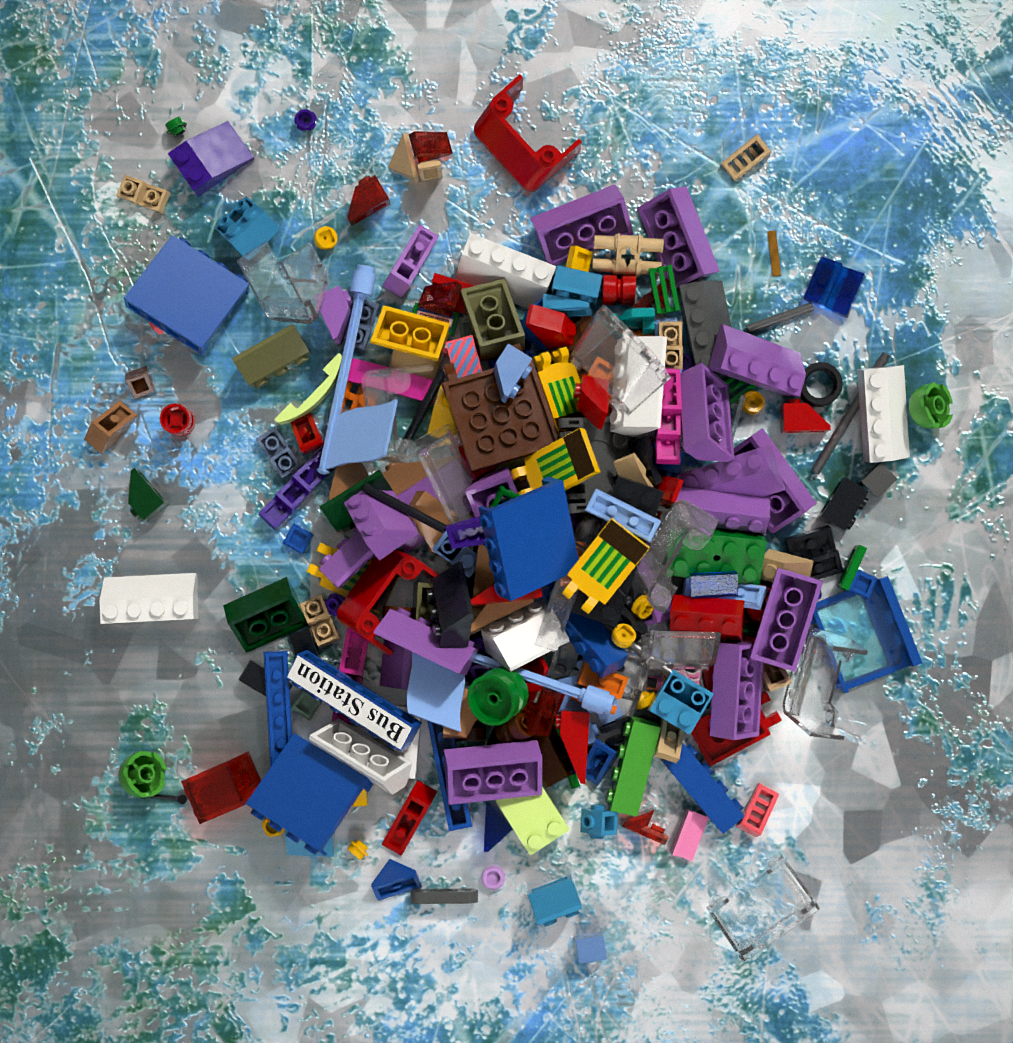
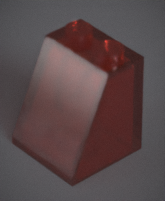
[181,751,261,824]

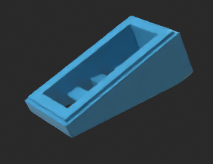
[543,294,592,317]

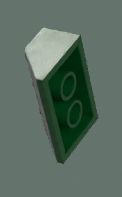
[320,470,393,534]
[223,577,308,653]

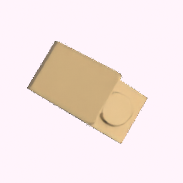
[654,718,684,763]

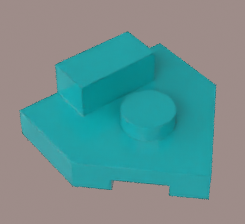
[607,308,655,335]

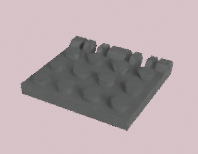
[558,417,639,514]

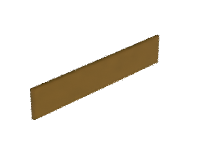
[767,230,781,276]

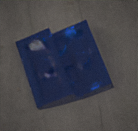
[803,256,865,318]

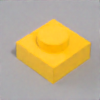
[566,245,593,272]

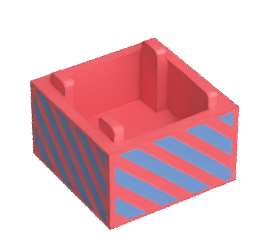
[442,335,482,378]

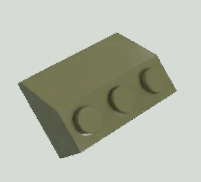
[232,324,312,389]

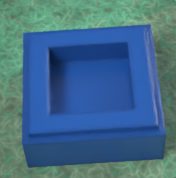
[283,523,314,555]
[847,569,878,599]

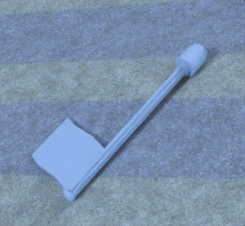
[317,264,398,475]
[407,652,615,733]

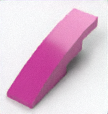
[347,358,435,404]
[655,368,682,465]
[332,628,369,725]

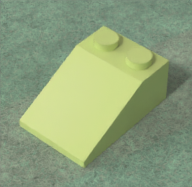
[495,786,570,855]

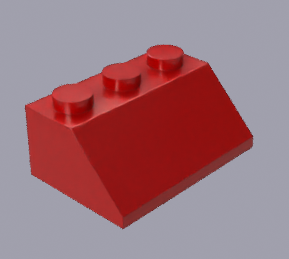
[670,594,745,642]

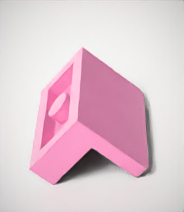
[670,808,709,861]

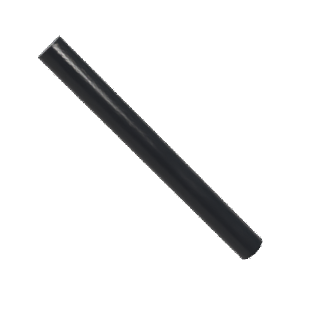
[397,369,445,454]
[362,483,447,533]

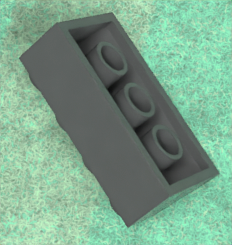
[677,281,732,375]

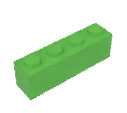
[605,716,661,817]

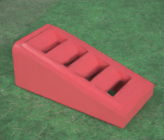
[736,783,779,837]

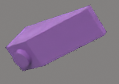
[382,224,439,298]

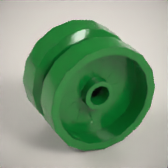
[467,666,529,726]

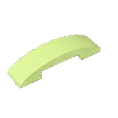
[274,353,342,425]

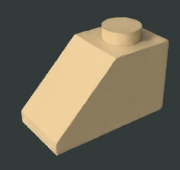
[761,549,814,582]

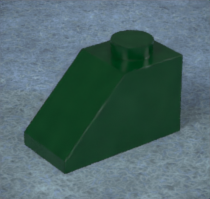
[128,468,169,522]

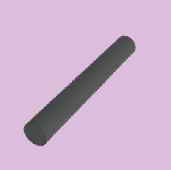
[746,302,814,334]

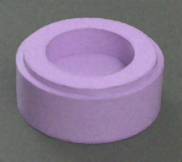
[482,865,505,890]

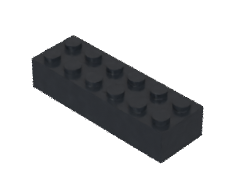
[571,475,664,628]

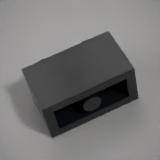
[817,477,869,532]

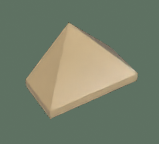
[388,133,419,183]

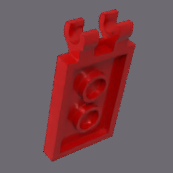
[691,691,782,767]

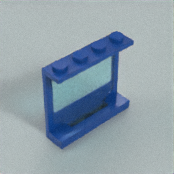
[810,576,922,693]

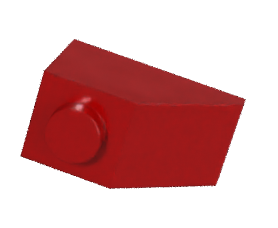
[525,304,576,350]
[573,375,610,429]
[780,399,831,433]

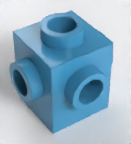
[580,804,618,839]

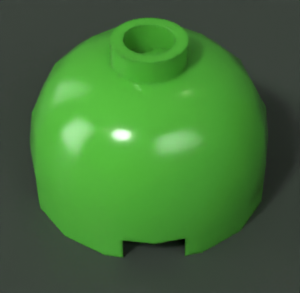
[908,382,953,429]
[118,751,167,798]

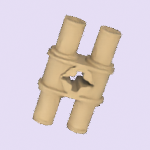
[592,233,664,278]

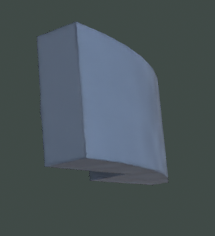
[343,299,380,350]
[256,426,301,478]

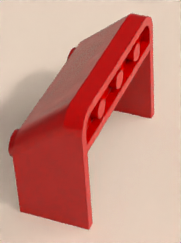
[474,74,582,192]
[337,548,439,657]

